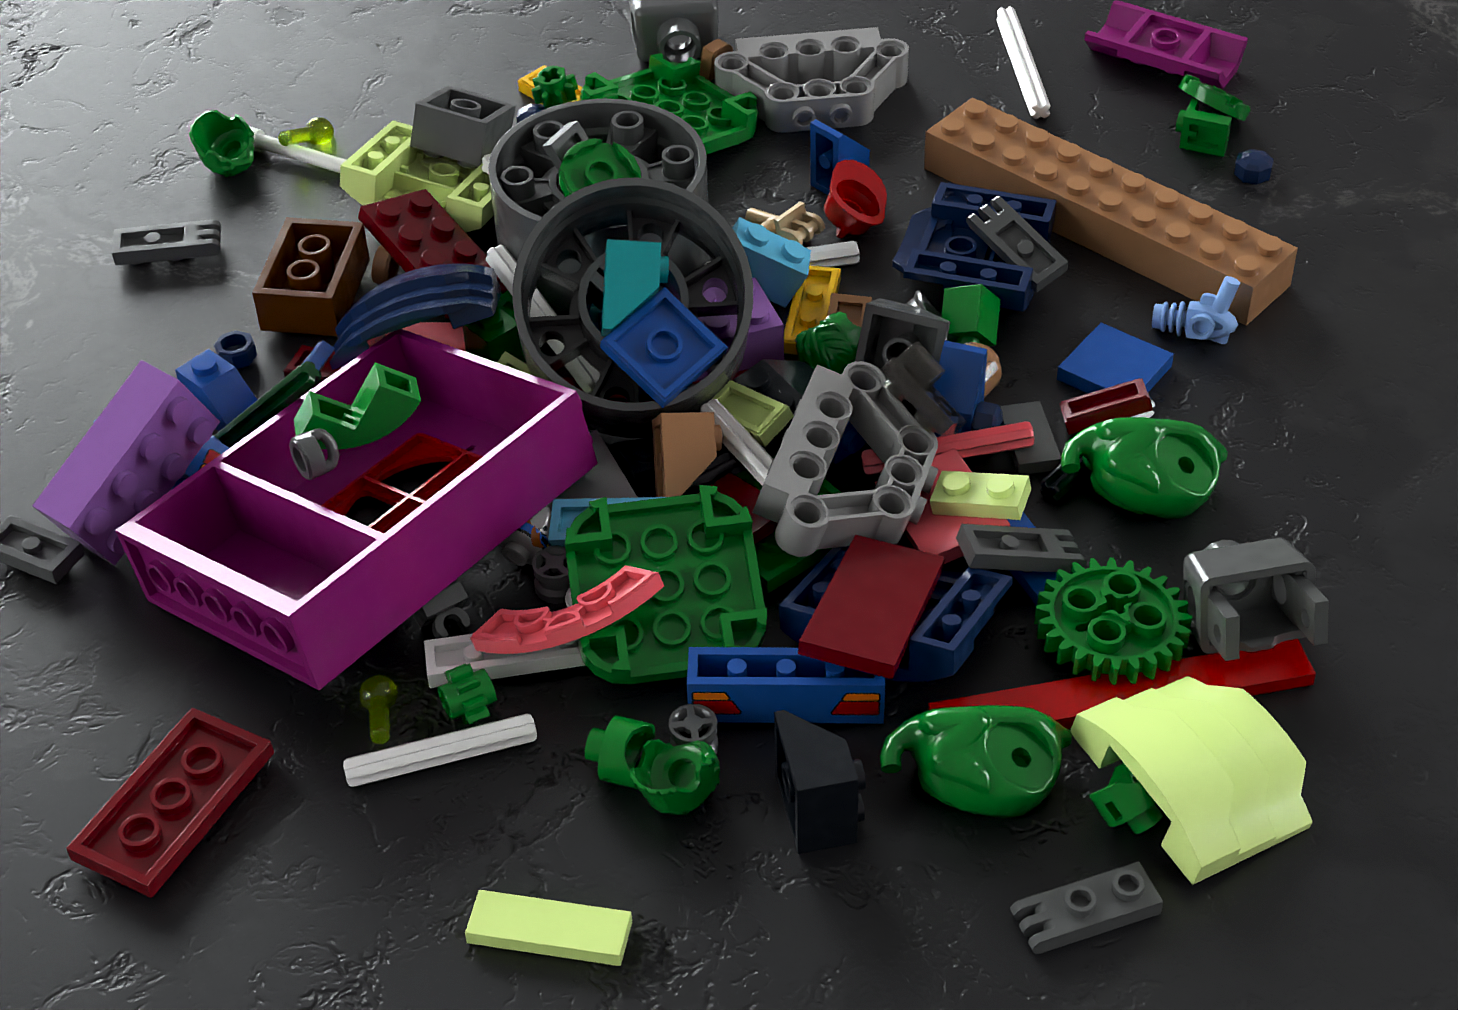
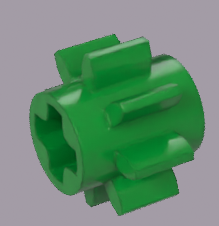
[531,66,578,109]
[437,663,497,725]

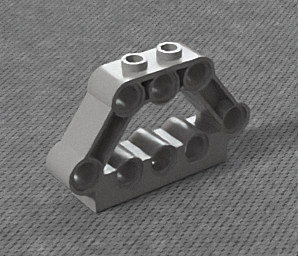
[714,27,909,132]
[752,361,939,557]

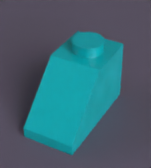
[601,239,669,337]

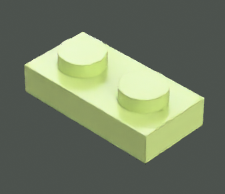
[930,471,1031,520]

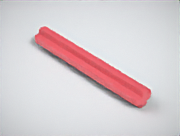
[861,421,1034,475]

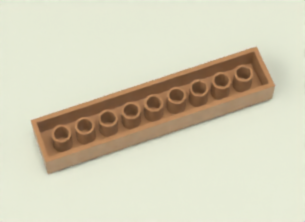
[924,98,1298,326]

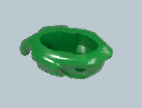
[1061,417,1228,519]
[880,705,1072,818]

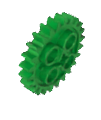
[1034,557,1192,685]

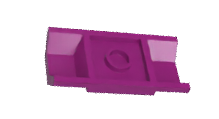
[1085,0,1248,89]

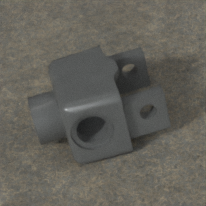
[629,0,719,63]
[1183,538,1329,661]

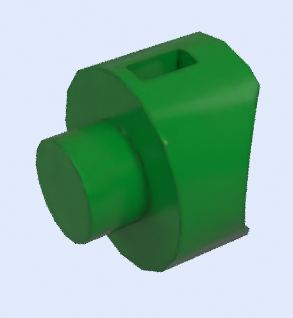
[585,715,656,789]
[1089,763,1163,834]

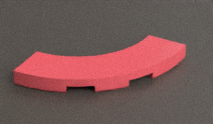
[470,565,665,654]

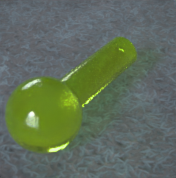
[278,117,334,146]
[359,675,398,744]

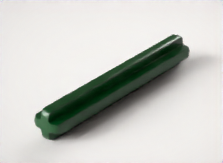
[214,361,322,448]

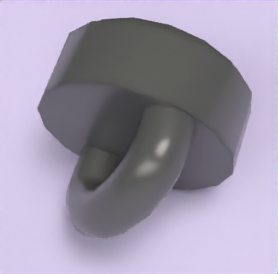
[289,428,339,481]

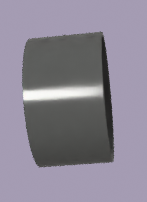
[488,99,710,315]
[512,178,753,438]

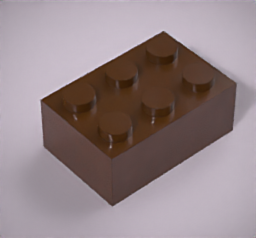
[252,217,370,336]

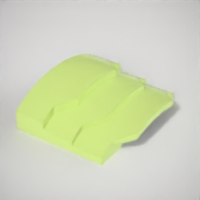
[340,120,494,232]
[1070,676,1313,885]

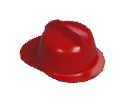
[824,160,887,239]

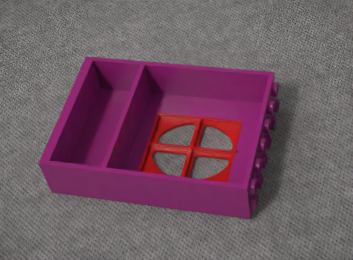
[115,329,598,690]

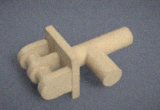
[745,202,825,245]

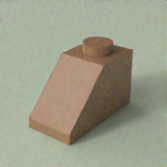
[652,412,722,497]

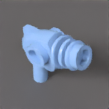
[1152,276,1240,344]

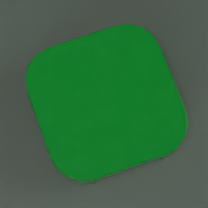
[580,53,759,155]
[565,485,767,684]

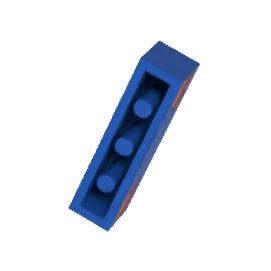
[687,647,885,724]

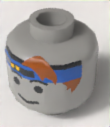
[499,503,552,566]

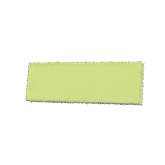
[465,890,632,966]

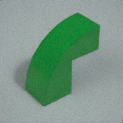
[294,362,421,449]

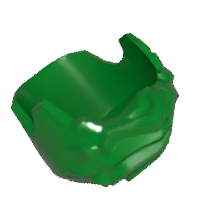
[189,110,255,177]
[795,312,861,374]
[630,739,721,815]

